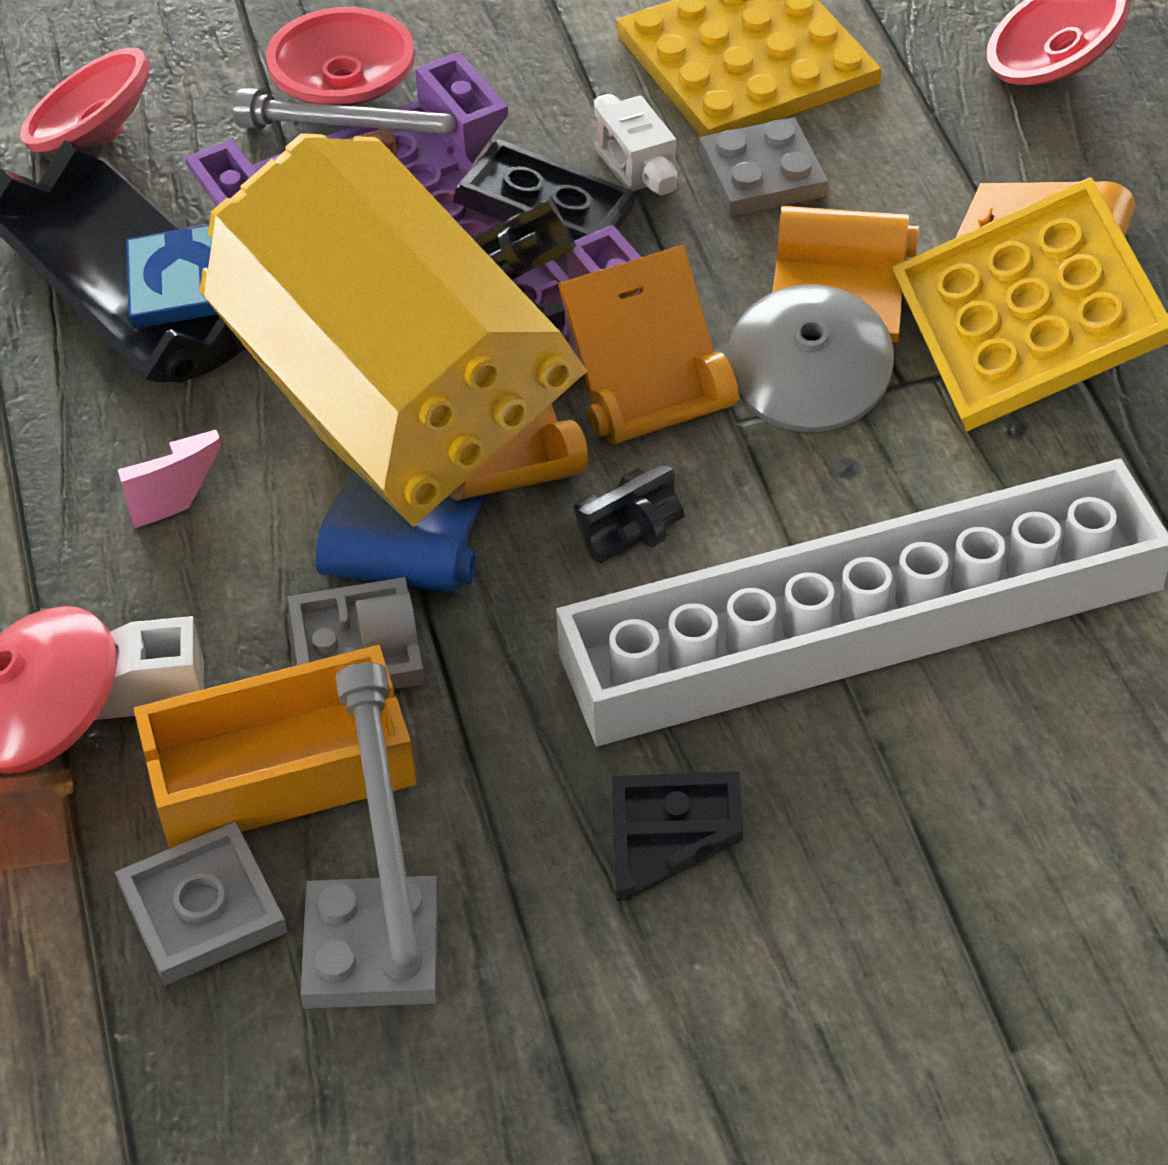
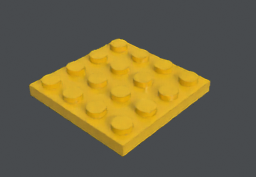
[616,0,882,137]
[891,177,1168,432]

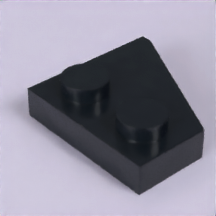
[612,771,743,901]

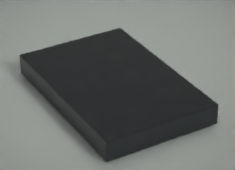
[453,139,637,241]

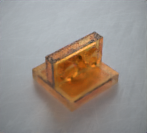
[0,768,74,870]

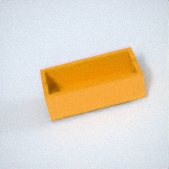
[133,645,417,849]

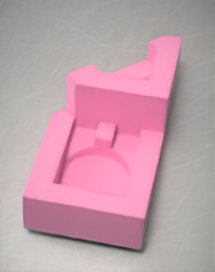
[118,430,221,528]

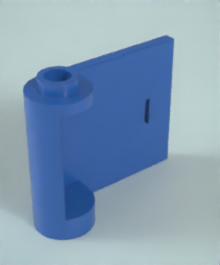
[316,470,487,594]

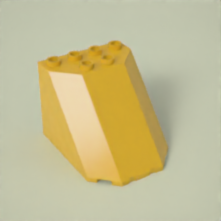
[199,133,587,527]

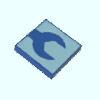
[126,224,217,329]

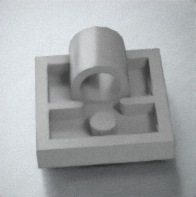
[287,577,425,689]

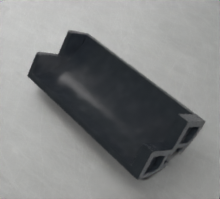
[0,140,247,383]

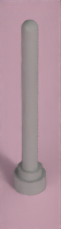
[233,88,457,134]
[335,662,419,968]

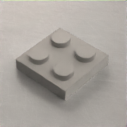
[699,117,828,217]
[115,821,288,986]
[301,876,438,1009]

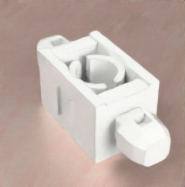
[594,94,677,195]

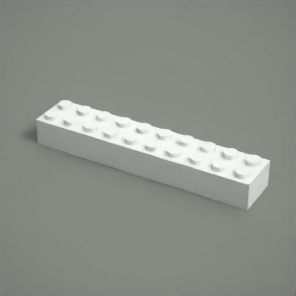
[556,458,1168,747]

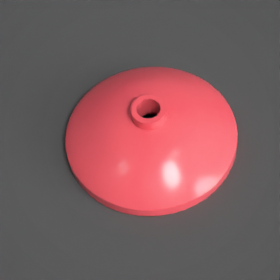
[987,0,1130,86]
[266,7,415,106]
[20,48,150,154]
[0,606,117,774]

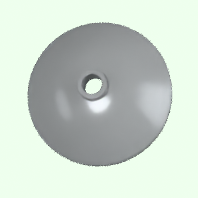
[728,284,894,433]

